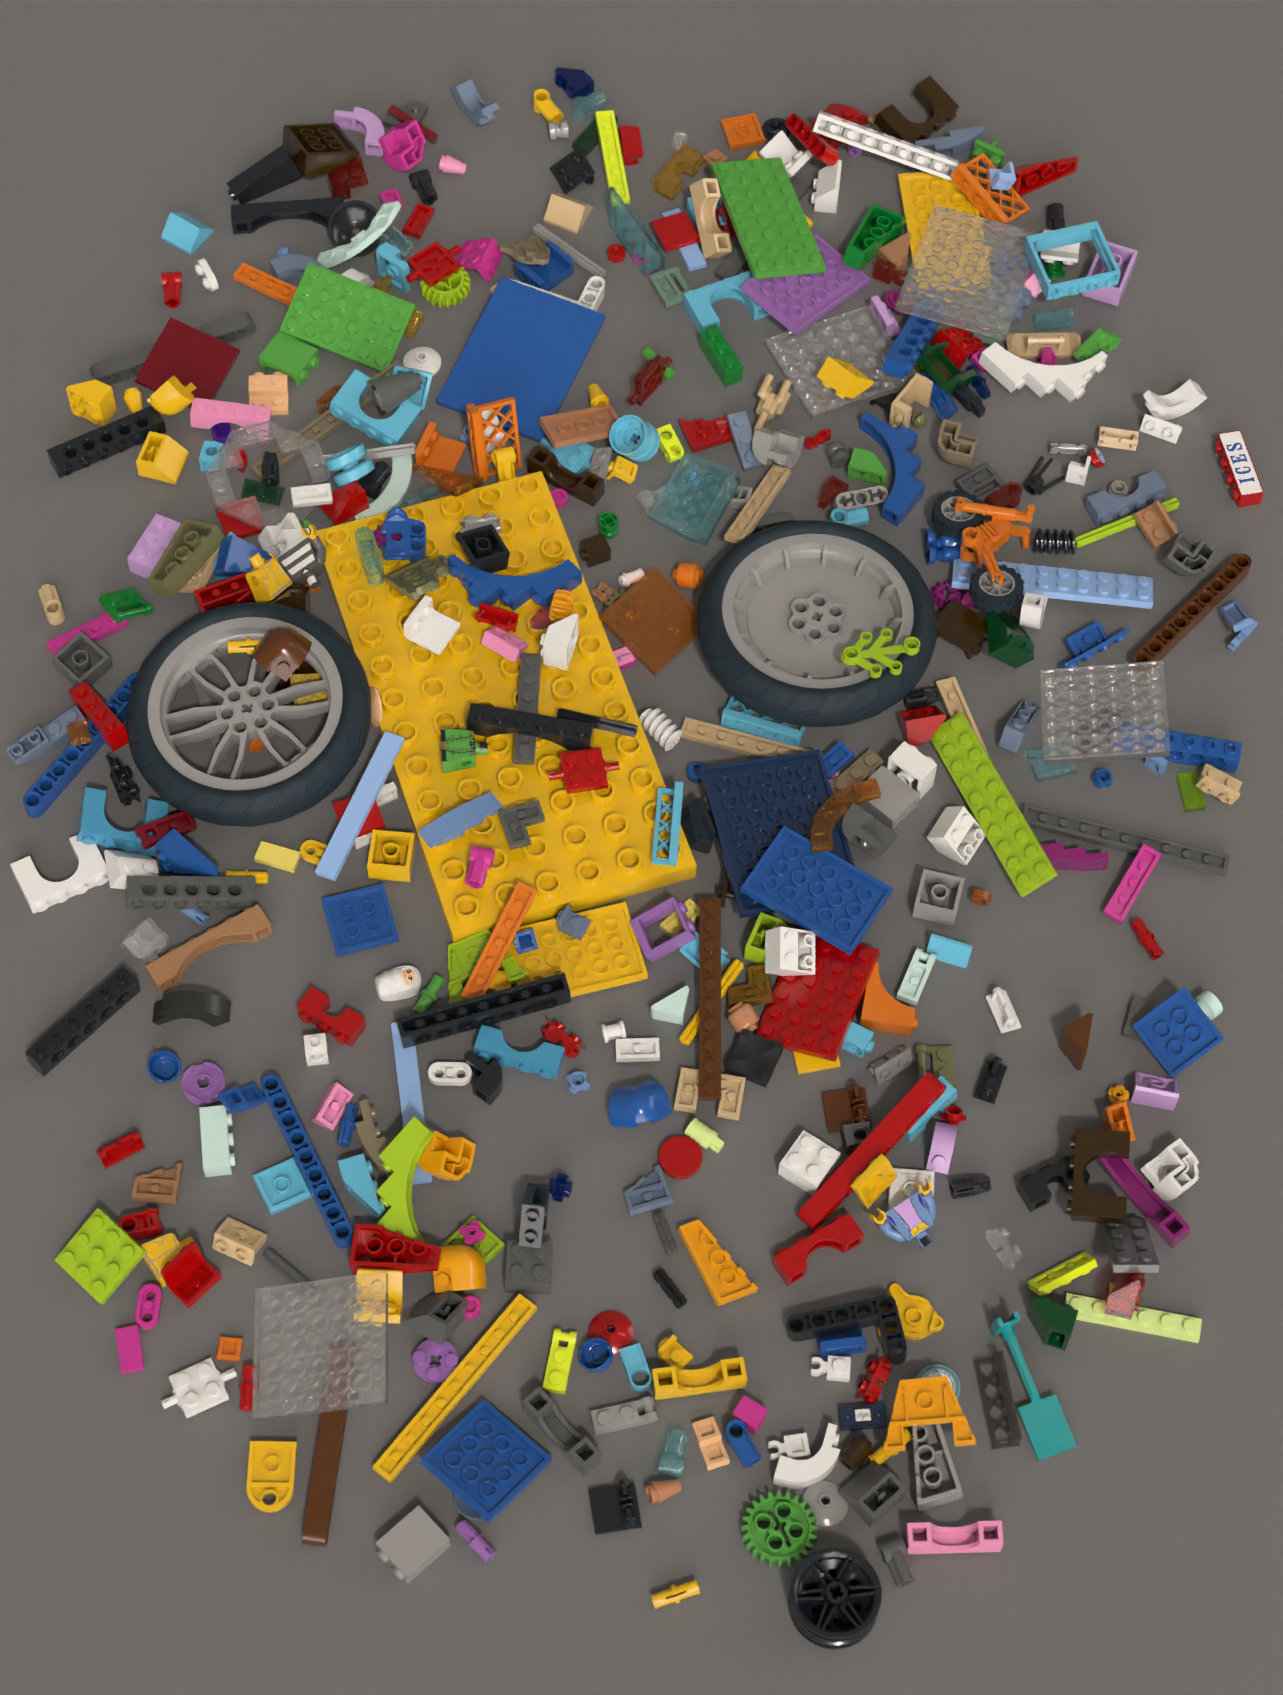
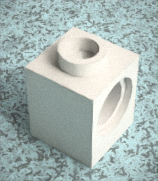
[303,1033,329,1066]

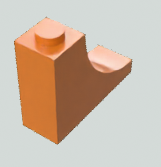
[860,962,918,1037]

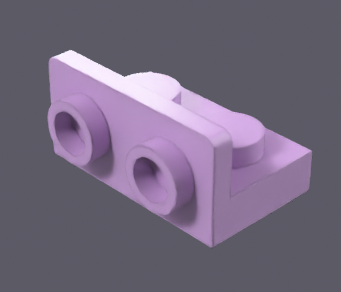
[869,295,901,340]

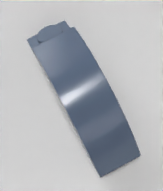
[450,79,500,125]
[269,254,325,283]

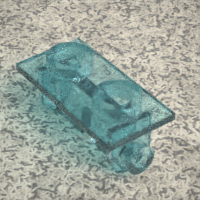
[1033,308,1074,331]

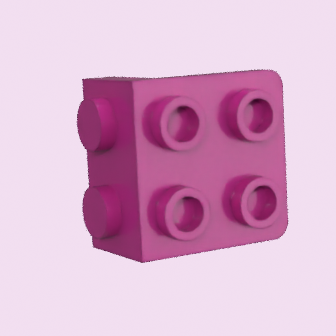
[455,237,504,281]

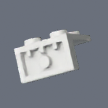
[759,131,813,178]
[1040,229,1080,265]
[403,595,460,655]

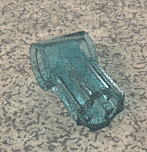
[572,90,607,121]
[658,1429,688,1478]

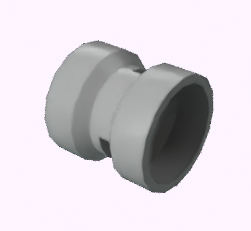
[548,120,569,140]

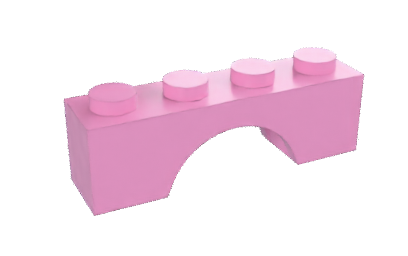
[190,397,271,437]
[905,1520,1004,1554]

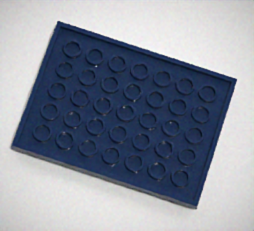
[699,749,855,918]

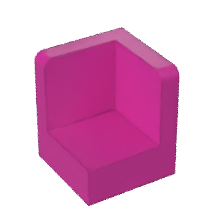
[733,1395,768,1436]

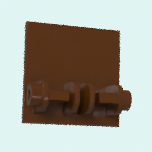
[822,1083,872,1133]

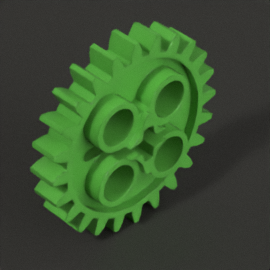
[741,1490,818,1568]

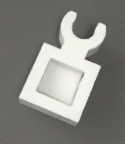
[810,1355,851,1382]
[768,1433,811,1460]

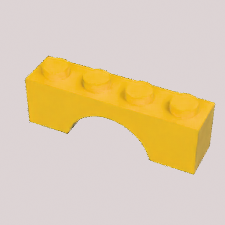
[652,1357,747,1400]

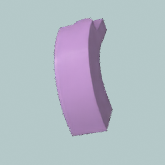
[334,107,385,156]

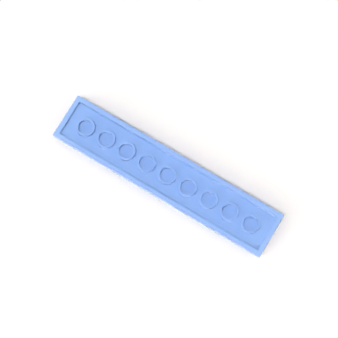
[951,558,1153,609]

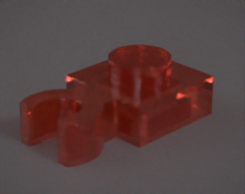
[872,258,908,286]

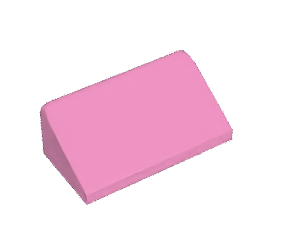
[481,625,529,662]
[310,1082,354,1131]

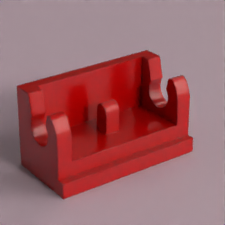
[618,125,644,165]

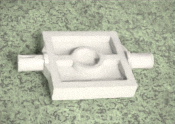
[161,1358,237,1419]

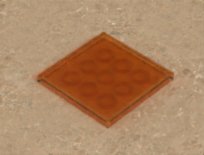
[599,566,698,676]

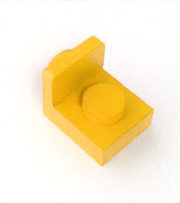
[606,455,638,484]
[658,1334,693,1369]

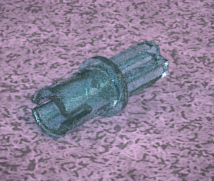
[403,482,443,506]

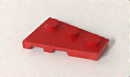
[678,418,733,453]

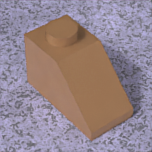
[878,232,911,275]

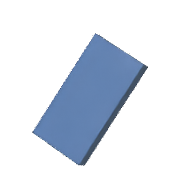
[1219,600,1253,632]

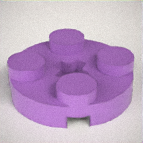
[182,1062,226,1107]
[412,1339,459,1385]

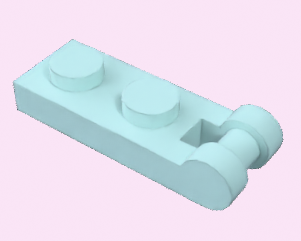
[896,948,937,1006]

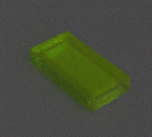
[1176,772,1206,813]

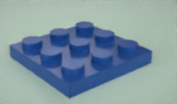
[321,883,399,957]
[1132,987,1225,1078]

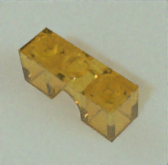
[653,144,703,201]

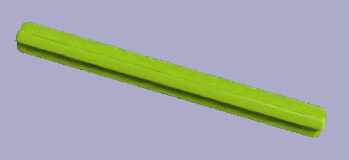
[1076,497,1180,548]

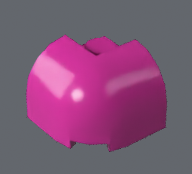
[378,120,426,172]

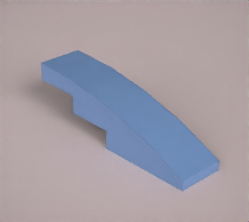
[418,792,503,848]

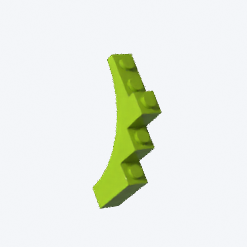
[376,1116,436,1242]

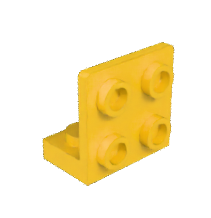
[354,1268,403,1324]

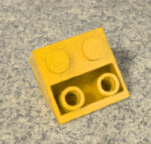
[66,379,117,426]
[136,431,189,485]

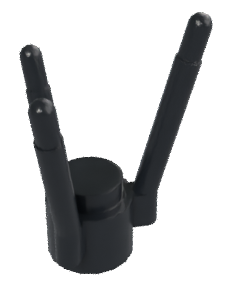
[1024,456,1066,495]

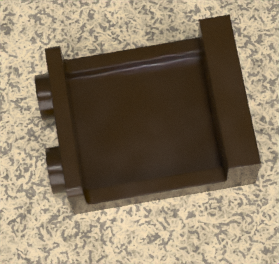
[936,599,988,660]

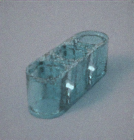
[355,527,385,586]

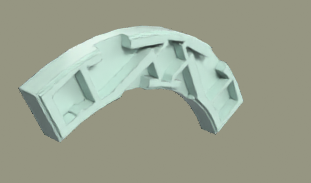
[317,201,401,269]
[354,454,412,520]

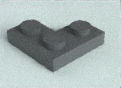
[498,800,545,850]

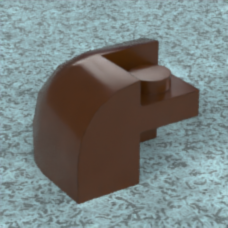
[253,627,312,681]

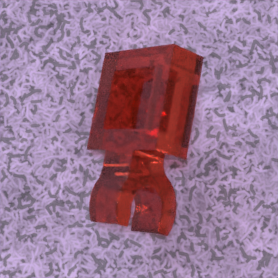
[817,475,849,510]

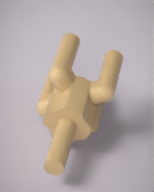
[752,374,792,433]

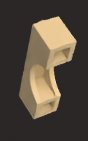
[689,178,732,259]

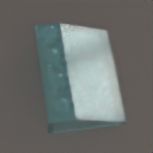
[609,187,666,277]
[649,454,741,546]

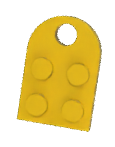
[246,1441,297,1512]

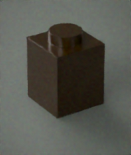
[579,534,611,568]

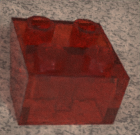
[1105,1270,1145,1320]

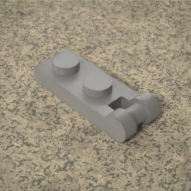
[590,1396,658,1436]

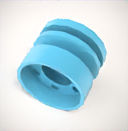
[609,415,660,462]

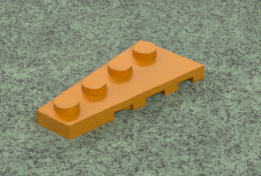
[678,1219,758,1307]

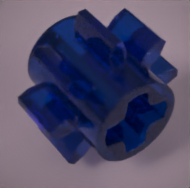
[549,1173,573,1202]

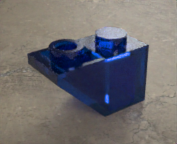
[554,67,594,103]

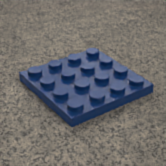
[420,1399,552,1523]

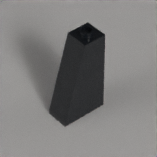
[227,146,303,204]

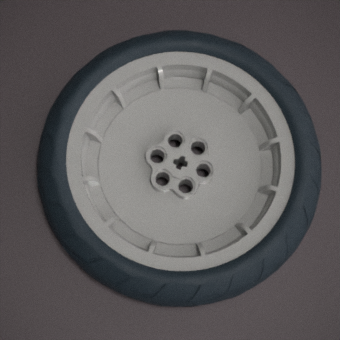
[696,520,937,727]

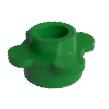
[1044,261,1066,281]

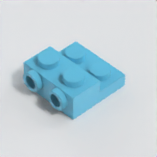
[376,242,411,294]

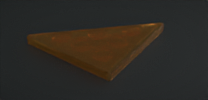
[412,464,484,497]

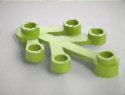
[841,628,920,678]

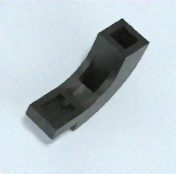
[152,991,231,1027]

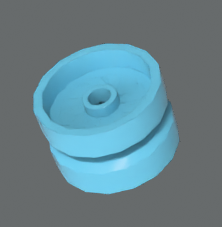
[324,443,375,487]

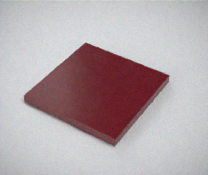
[135,317,240,408]

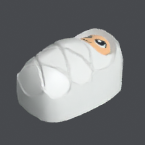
[375,966,422,1001]

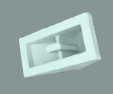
[650,986,689,1025]

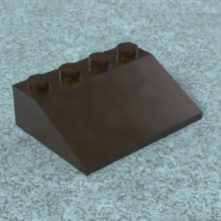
[282,123,360,177]

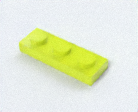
[1027,1251,1098,1296]

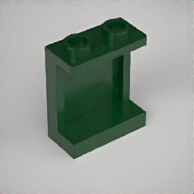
[918,342,978,394]

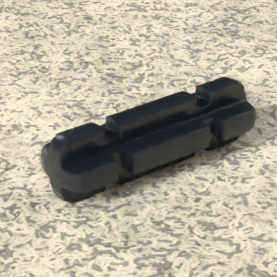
[653,1268,687,1309]

